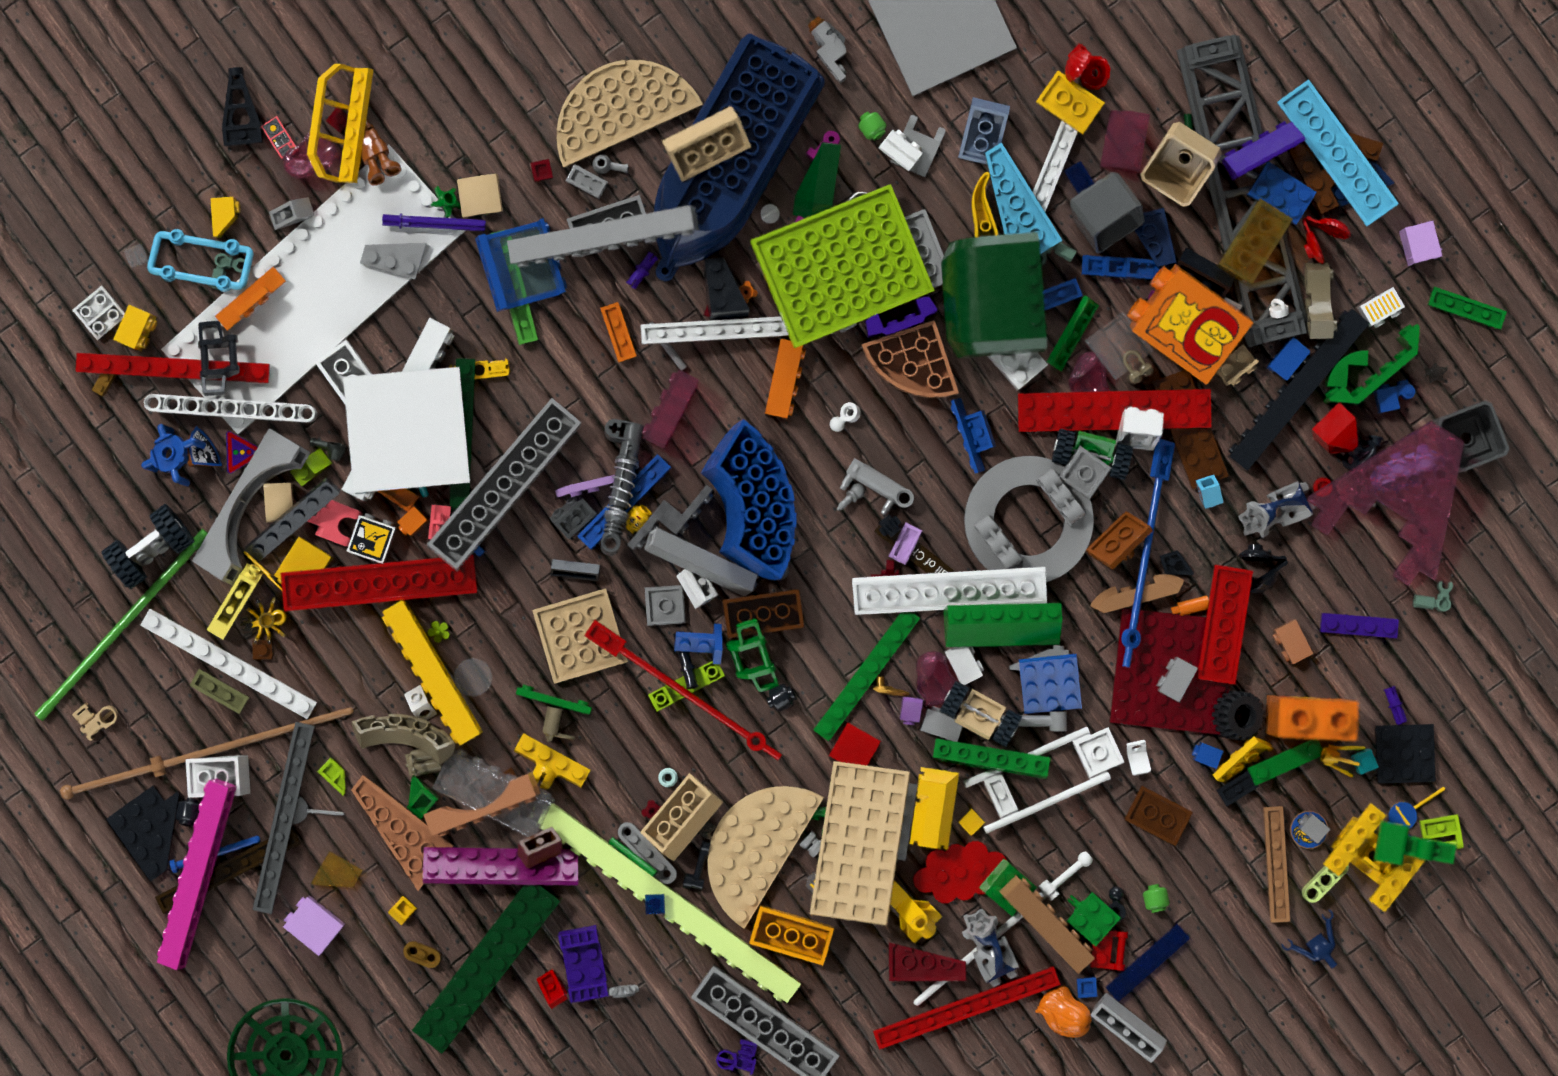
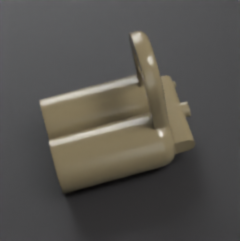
[1123,350,1154,385]
[543,706,575,742]
[405,749,443,777]

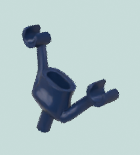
[1281,909,1338,969]

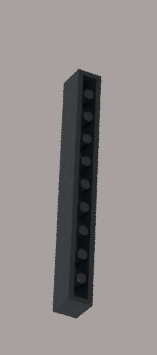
[1228,309,1370,472]

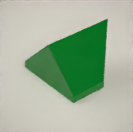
[406,775,440,819]

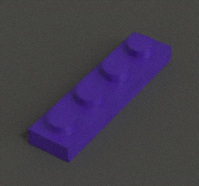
[1320,613,1399,638]

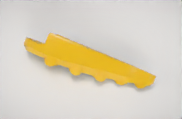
[971,172,999,237]

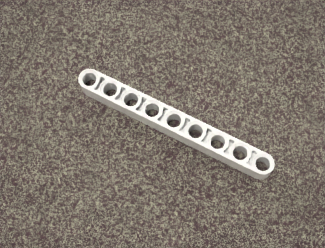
[144,394,318,423]

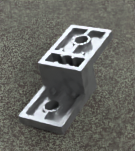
[628,485,713,550]

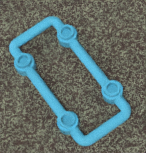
[147,229,254,292]

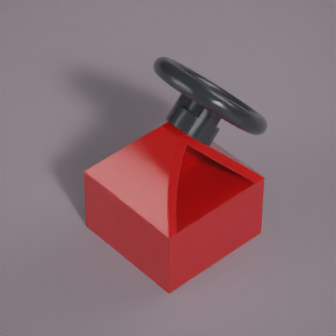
[1312,402,1376,470]

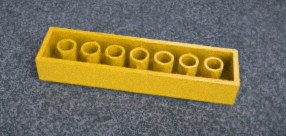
[382,600,483,745]

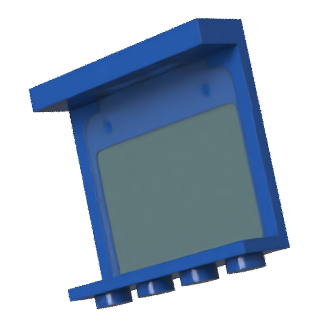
[475,218,567,312]

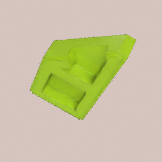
[317,758,346,796]

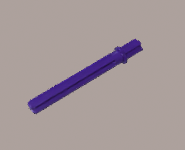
[382,213,486,231]

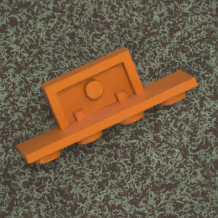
[215,266,286,331]

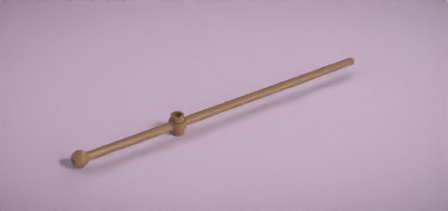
[60,707,354,800]

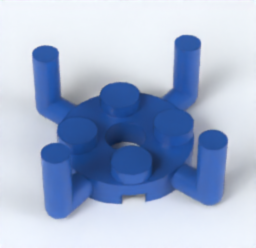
[141,424,206,487]

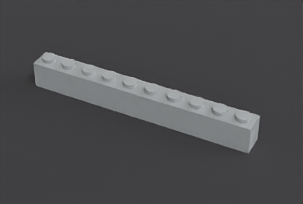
[507,205,699,268]

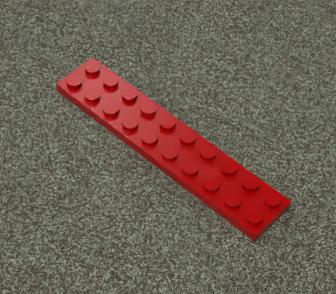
[1018,389,1211,432]
[281,554,477,611]

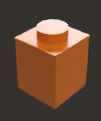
[397,506,429,536]

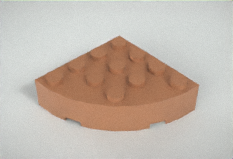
[861,320,959,398]

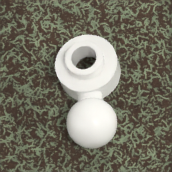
[830,402,861,432]

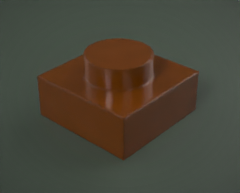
[252,640,273,659]

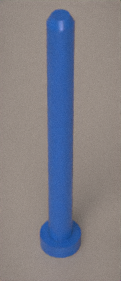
[169,836,261,874]

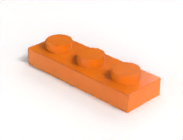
[600,302,637,363]

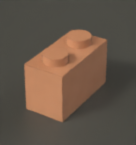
[1272,619,1313,664]

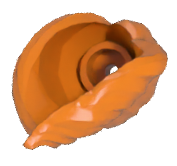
[1035,986,1092,1038]

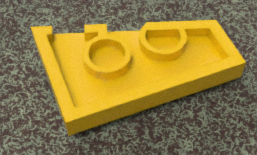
[1213,737,1274,783]

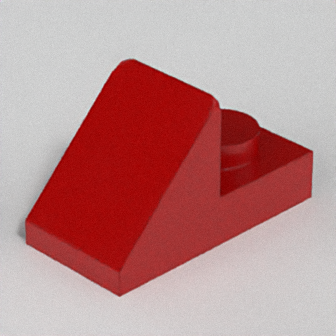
[536,969,568,1009]

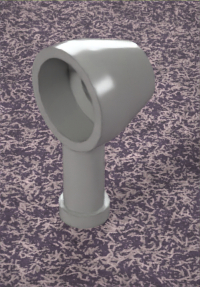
[593,155,629,174]

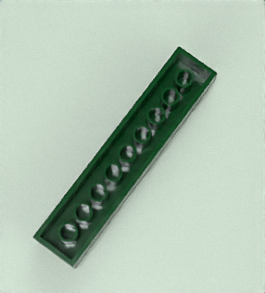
[411,885,562,1054]

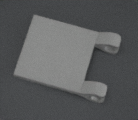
[890,115,946,177]

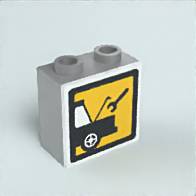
[347,513,398,563]

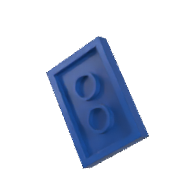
[1247,161,1317,225]

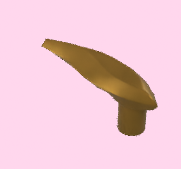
[873,677,910,696]

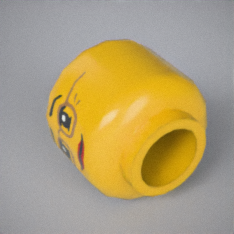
[625,505,652,533]

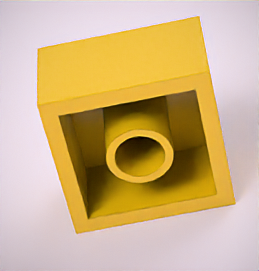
[113,305,157,352]

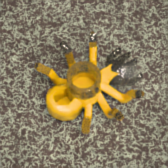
[240,597,287,645]

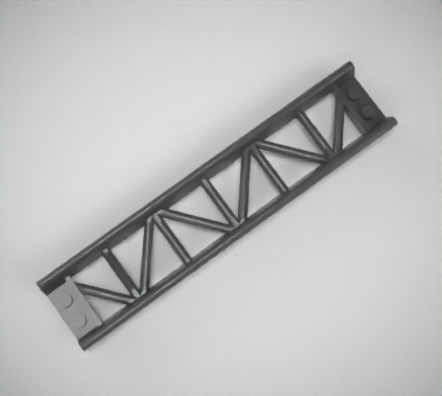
[1176,35,1308,348]

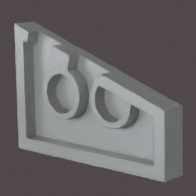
[360,243,427,280]

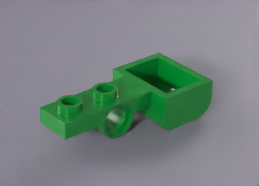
[1374,820,1457,865]

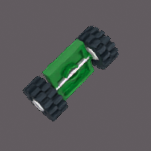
[1052,429,1133,480]

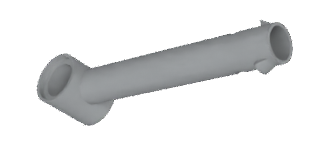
[998,711,1067,731]

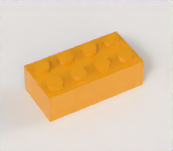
[749,905,834,965]

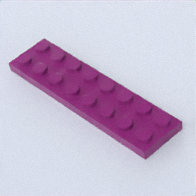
[423,847,578,885]

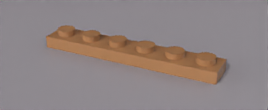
[1263,806,1290,923]

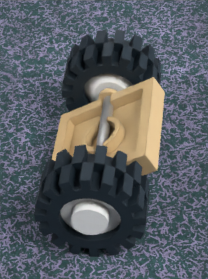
[940,681,1022,747]

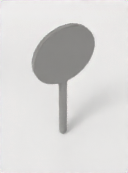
[293,796,344,824]

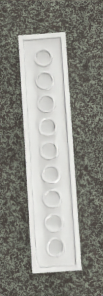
[852,567,1047,615]

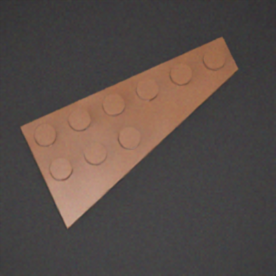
[351,775,454,891]

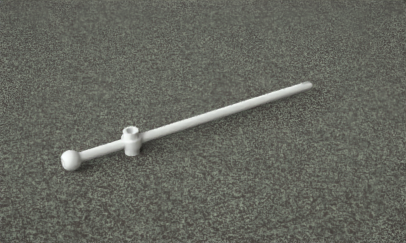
[914,851,1093,1006]

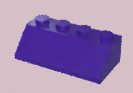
[1222,121,1306,181]

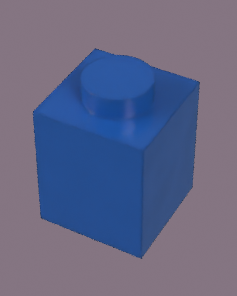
[1192,742,1223,769]

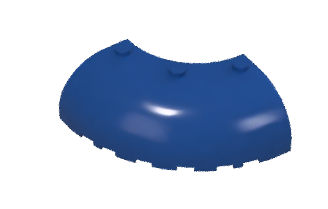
[701,419,797,580]

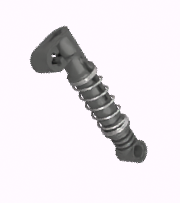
[601,419,644,556]

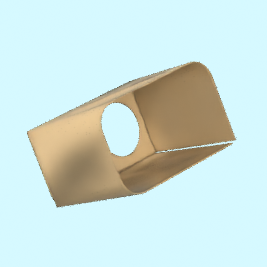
[264,483,294,523]

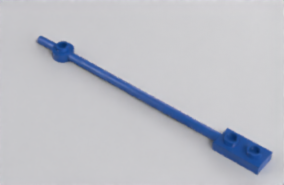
[1121,439,1175,668]

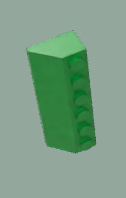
[943,603,1062,648]

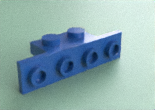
[951,398,996,473]

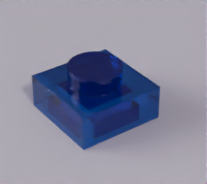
[645,894,665,914]

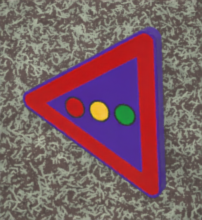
[226,431,258,474]

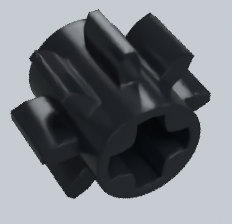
[878,514,901,538]

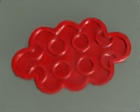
[913,840,1007,903]

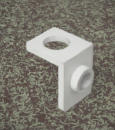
[404,685,437,720]
[1127,740,1151,776]

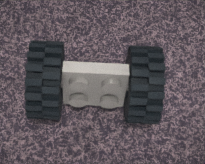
[101,504,195,589]

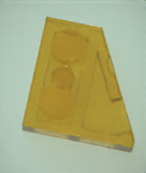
[311,851,363,887]

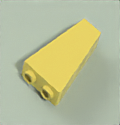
[207,563,264,640]

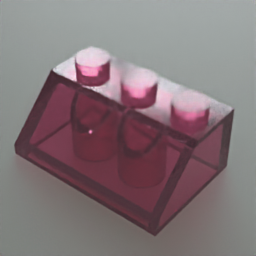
[1100,110,1150,174]

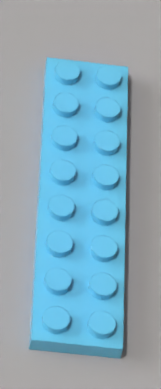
[1277,79,1399,227]

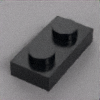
[1216,770,1259,807]

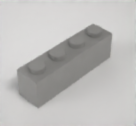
[1090,993,1167,1063]

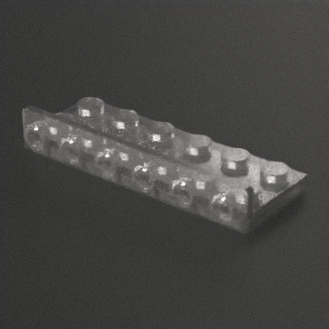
[432,748,555,837]

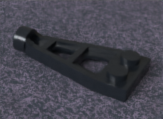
[222,67,263,147]

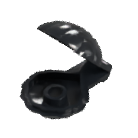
[1238,544,1288,593]

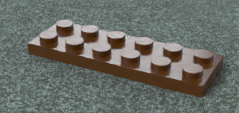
[1152,370,1229,490]

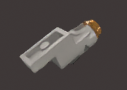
[807,16,847,84]

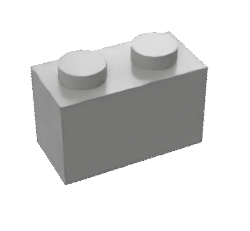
[1156,657,1198,702]
[920,706,963,742]

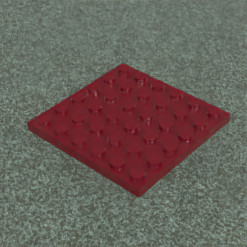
[1109,608,1230,735]

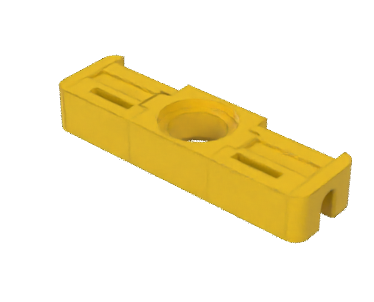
[449,358,510,380]

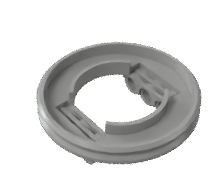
[964,456,1094,582]

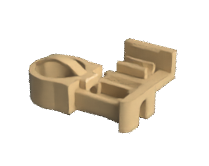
[72,702,118,741]

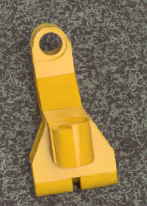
[890,880,943,943]

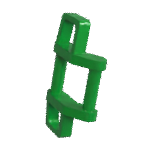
[726,619,779,692]

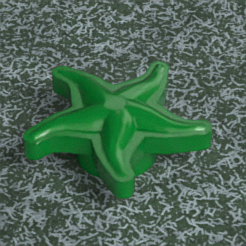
[431,186,461,218]

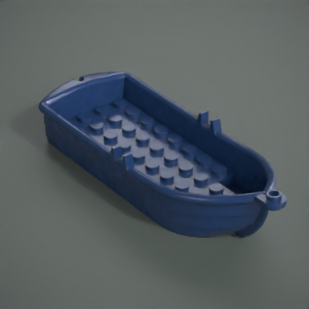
[654,33,825,282]

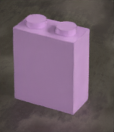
[283,895,345,956]

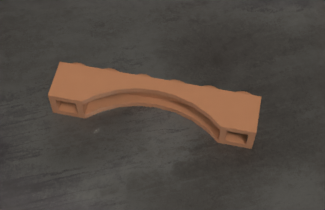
[423,772,541,837]

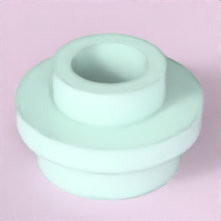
[658,768,678,787]

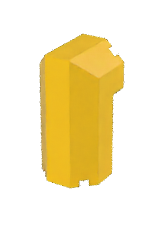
[909,767,959,850]

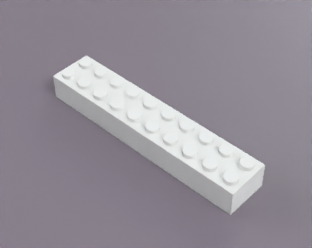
[342,318,455,501]

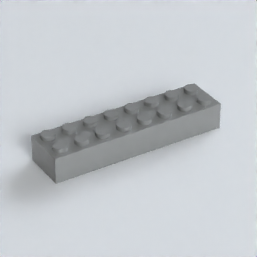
[691,964,840,1076]

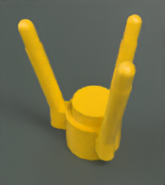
[1320,744,1365,778]

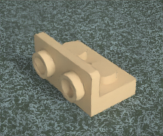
[1216,344,1259,386]

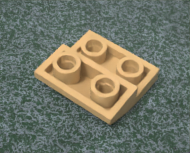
[457,174,503,218]

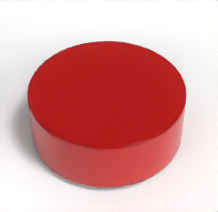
[1313,477,1333,497]

